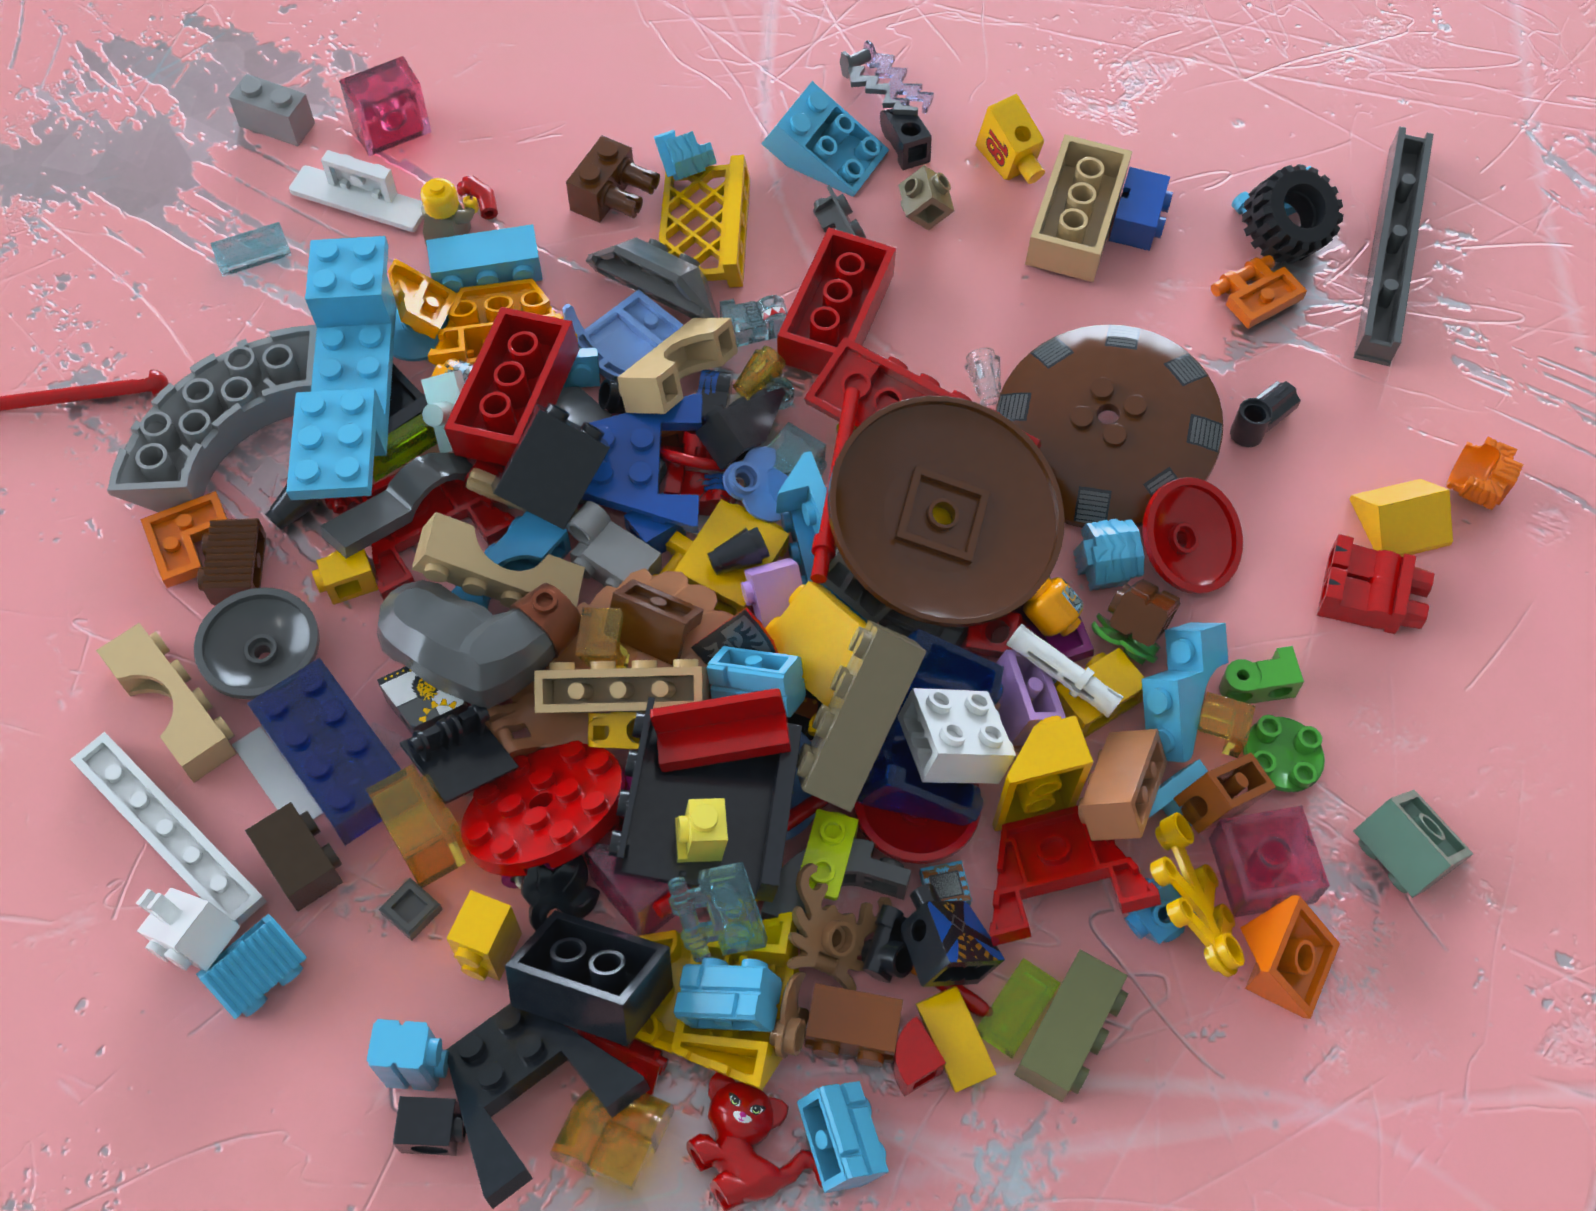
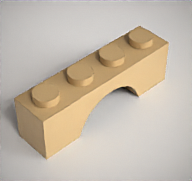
[617,318,738,414]
[412,512,585,608]
[96,623,237,783]

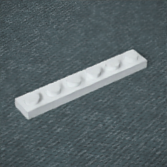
[70,732,267,925]

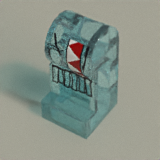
[719,295,788,347]

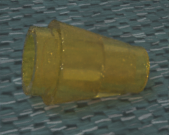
[733,346,786,400]

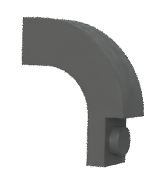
[761,838,911,934]

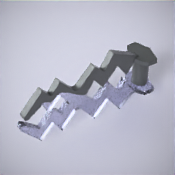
[840,40,934,115]

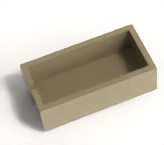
[796,620,926,812]

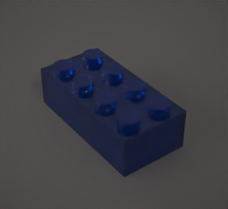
[247,657,417,846]

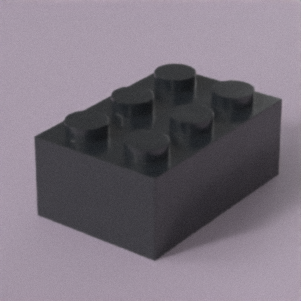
[505,910,673,1046]

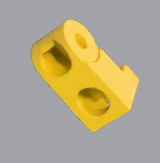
[588,711,646,749]

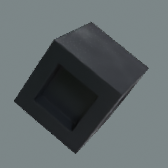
[393,1096,467,1156]

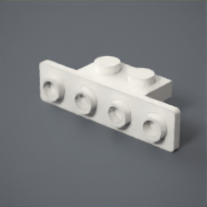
[289,150,424,232]

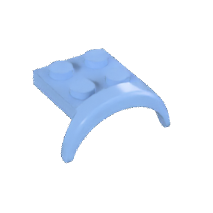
[562,289,683,379]

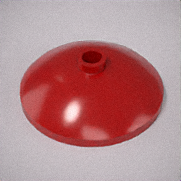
[1143,477,1243,594]
[854,743,982,864]

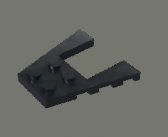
[446,1003,650,1209]

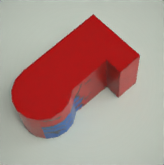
[664,463,739,516]

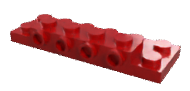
[804,337,1041,449]

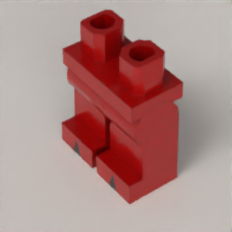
[1317,534,1435,635]

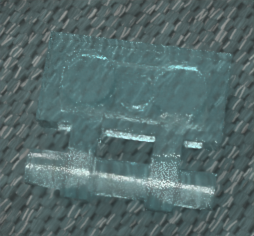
[668,862,768,963]

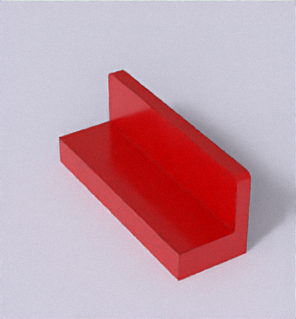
[650,688,791,772]

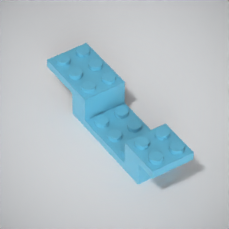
[286,236,396,500]

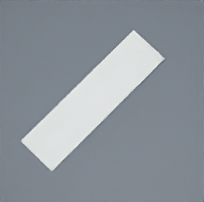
[232,726,323,819]

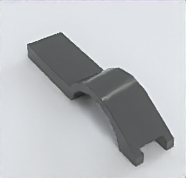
[321,453,473,558]

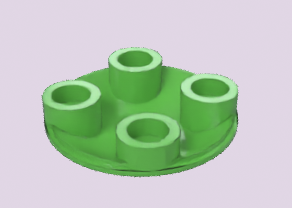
[1243,715,1325,792]

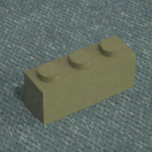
[1014,949,1129,1102]

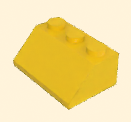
[992,715,1093,832]

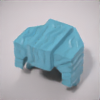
[654,130,717,181]
[1073,519,1145,591]

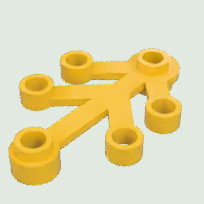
[1150,812,1245,977]

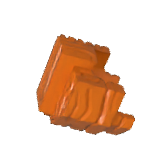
[1446,436,1524,510]

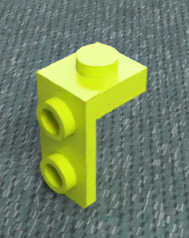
[796,809,859,901]

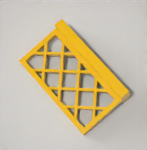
[659,155,750,288]

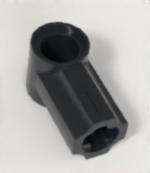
[1230,381,1301,447]

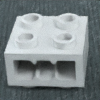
[898,688,1016,784]

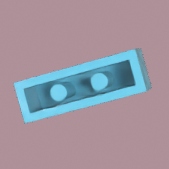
[426,224,543,293]

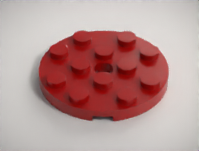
[461,740,628,876]

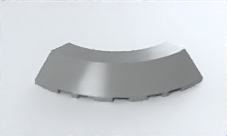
[107,325,317,512]

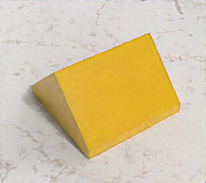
[1349,479,1453,557]

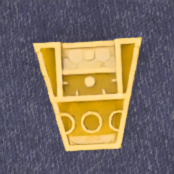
[634,912,799,1090]

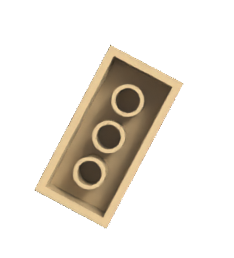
[1025,134,1132,282]

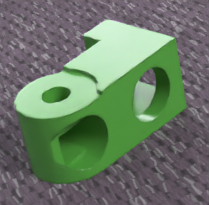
[1219,646,1304,705]

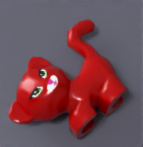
[686,1072,823,1211]

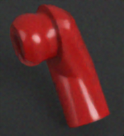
[457,176,498,220]

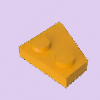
[388,258,458,340]

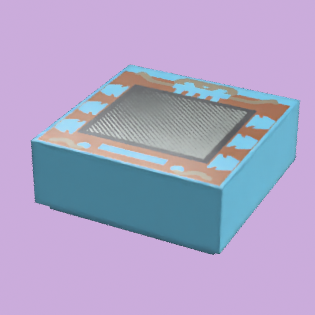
[919,860,972,905]

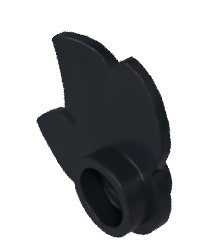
[521,855,600,931]

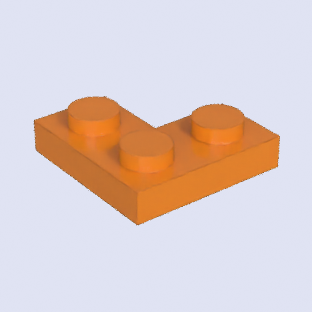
[140,491,228,588]

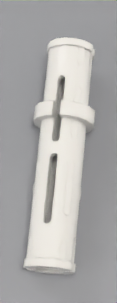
[1006,624,1124,718]

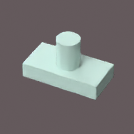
[421,370,465,453]

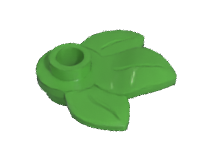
[1091,613,1161,665]

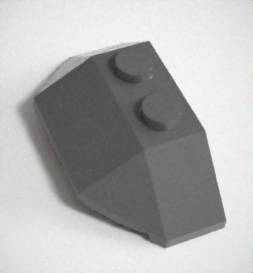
[586,237,719,318]

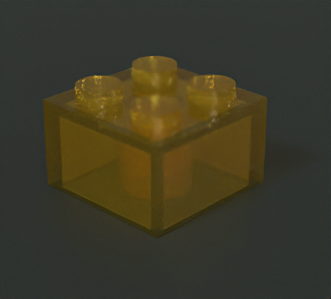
[366,764,466,888]

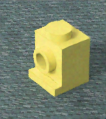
[675,798,728,863]

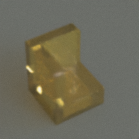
[575,607,630,668]
[1198,691,1256,758]

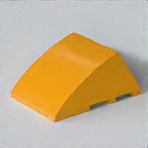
[427,278,578,366]

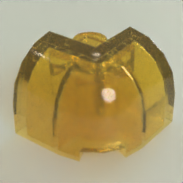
[550,1089,675,1190]

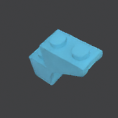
[1142,622,1229,762]

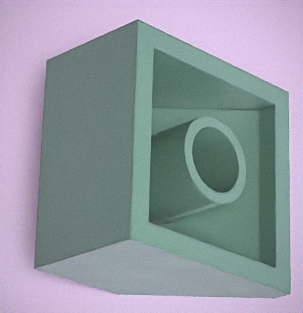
[1353,790,1473,898]

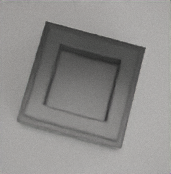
[379,878,443,941]

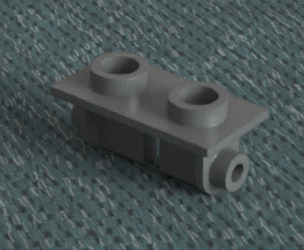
[813,185,866,238]

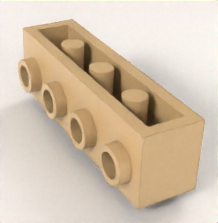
[534,659,710,713]

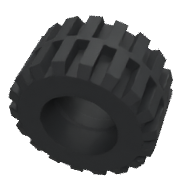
[1242,164,1343,264]

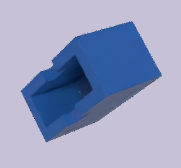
[1109,167,1173,251]

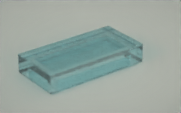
[210,222,291,277]

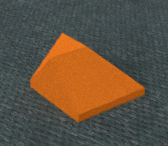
[1240,895,1340,1019]

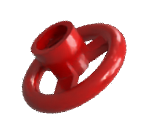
[660,431,727,472]

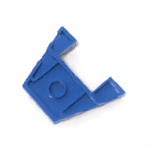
[582,393,703,533]

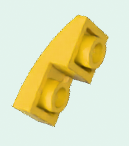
[915,986,997,1093]

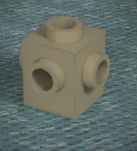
[898,165,955,230]

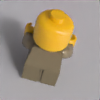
[420,178,479,246]

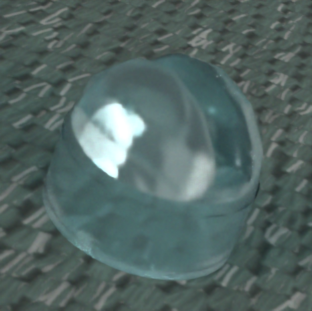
[766,377,795,410]

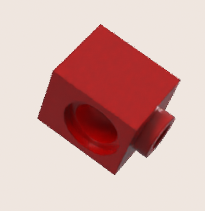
[965,613,1031,658]

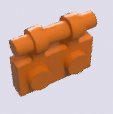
[1211,255,1307,329]

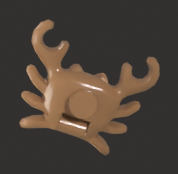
[787,863,892,991]

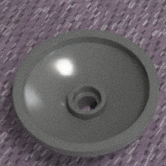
[194,588,320,700]

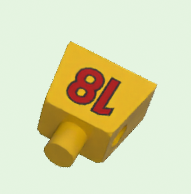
[975,93,1045,184]

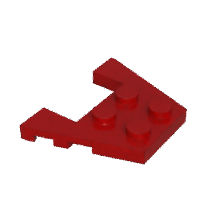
[362,471,515,600]
[989,805,1161,946]

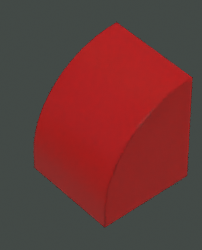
[893,1016,946,1097]

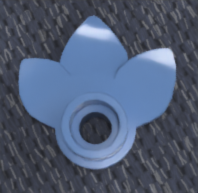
[723,447,788,522]

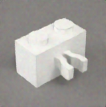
[136,888,241,972]

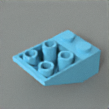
[761,81,889,197]

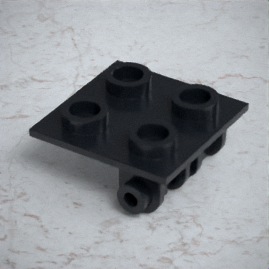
[400,704,519,805]

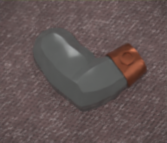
[377,580,584,709]

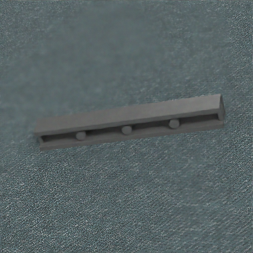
[1353,126,1434,366]

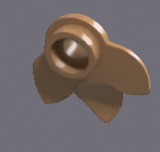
[769,972,809,1058]

